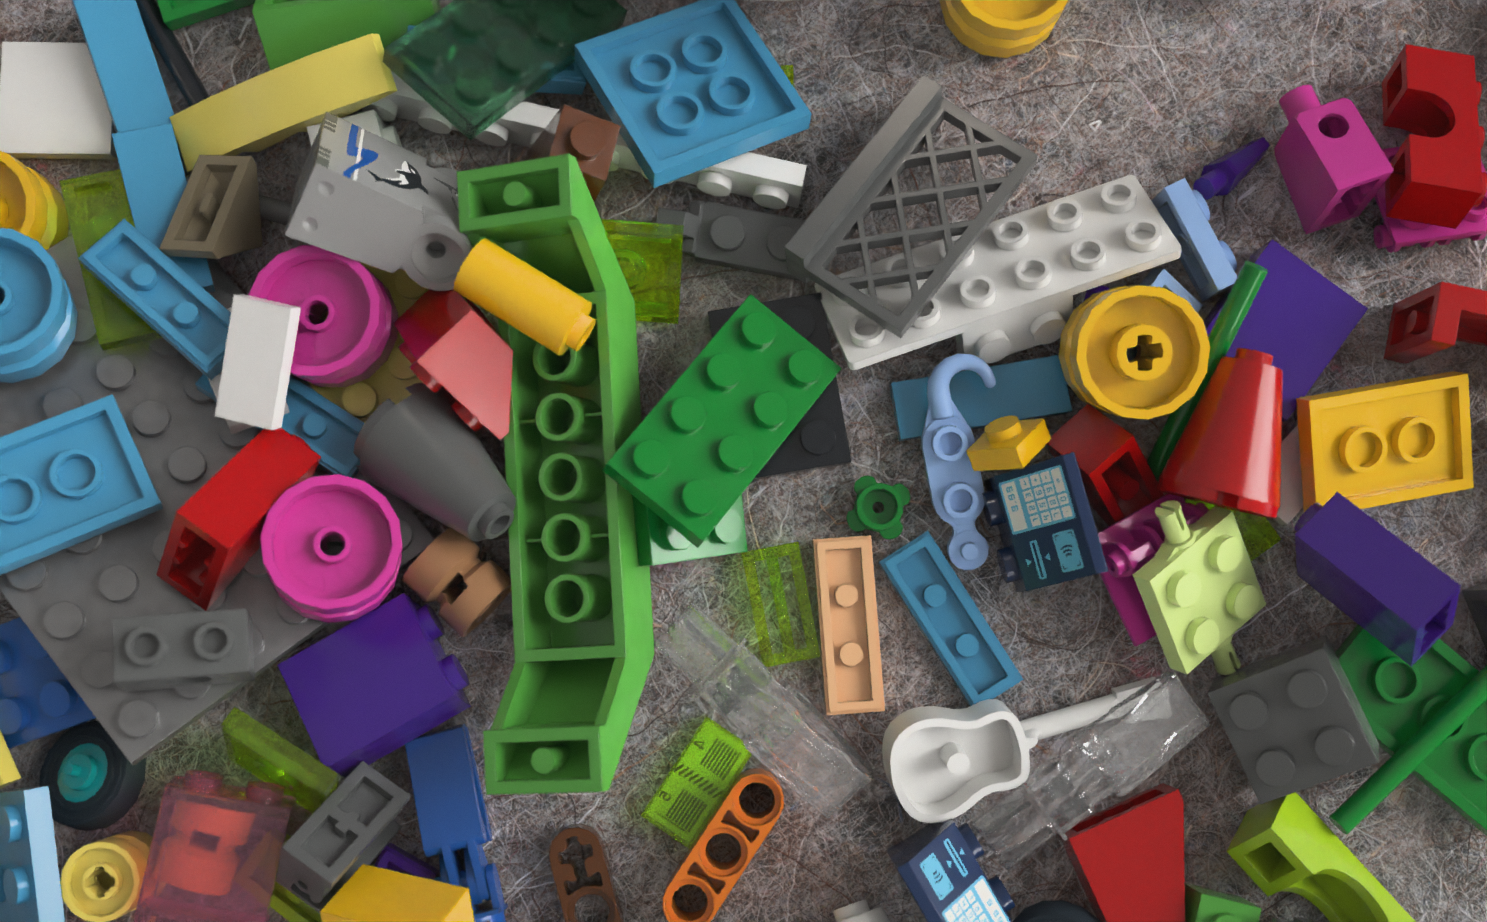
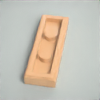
[812,535,885,715]

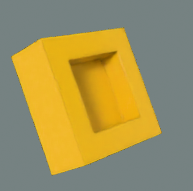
[966,415,1051,471]

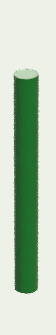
[1147,261,1268,481]
[1329,665,1487,835]

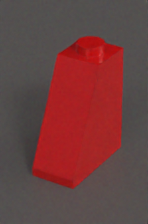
[156,428,321,611]
[1057,783,1185,922]

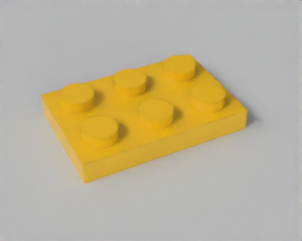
[1296,371,1474,512]

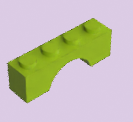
[1226,792,1416,922]

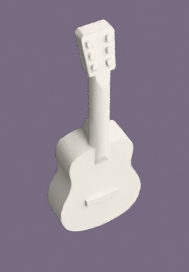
[882,677,1170,824]

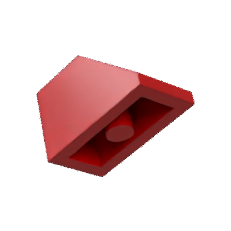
[1046,404,1164,526]

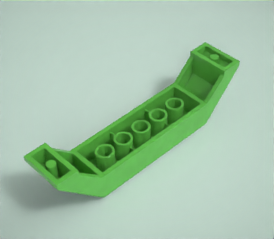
[457,154,655,795]

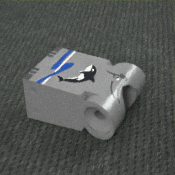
[285,112,473,291]

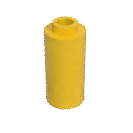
[453,238,596,356]

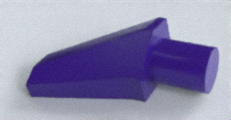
[1193,137,1270,200]

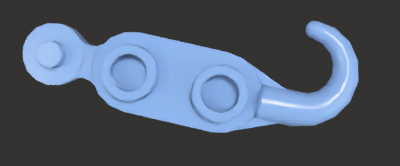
[921,353,996,570]

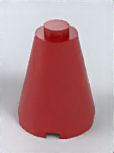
[1157,348,1283,519]

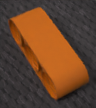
[663,768,784,922]

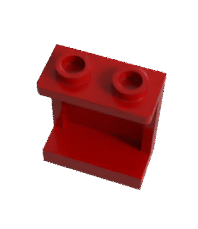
[1384,281,1487,364]

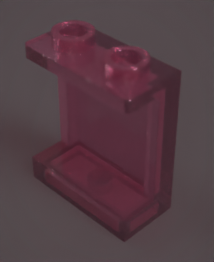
[133,770,297,922]

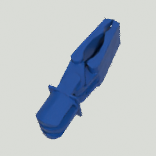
[405,724,508,922]

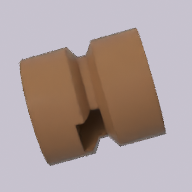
[402,528,511,637]

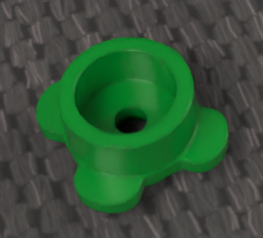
[846,476,910,540]

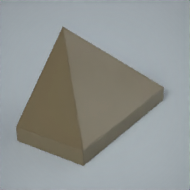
[159,155,263,259]

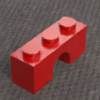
[1382,44,1487,229]

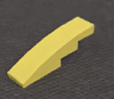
[170,33,397,172]

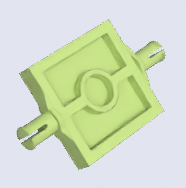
[1133,500,1266,675]

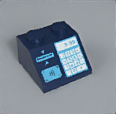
[982,452,1108,592]
[886,819,1016,922]

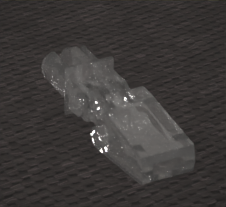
[654,603,874,819]
[971,671,1210,871]

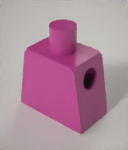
[1274,85,1394,235]

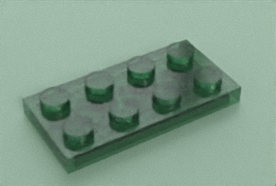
[383,0,627,140]

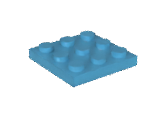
[575,0,812,188]

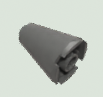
[354,383,516,541]

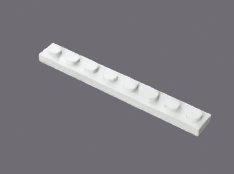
[362,71,807,209]

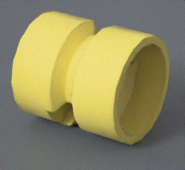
[60,830,167,922]

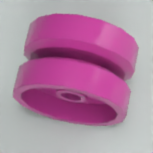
[248,245,398,387]
[260,474,402,623]

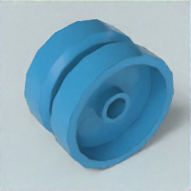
[0,228,78,383]

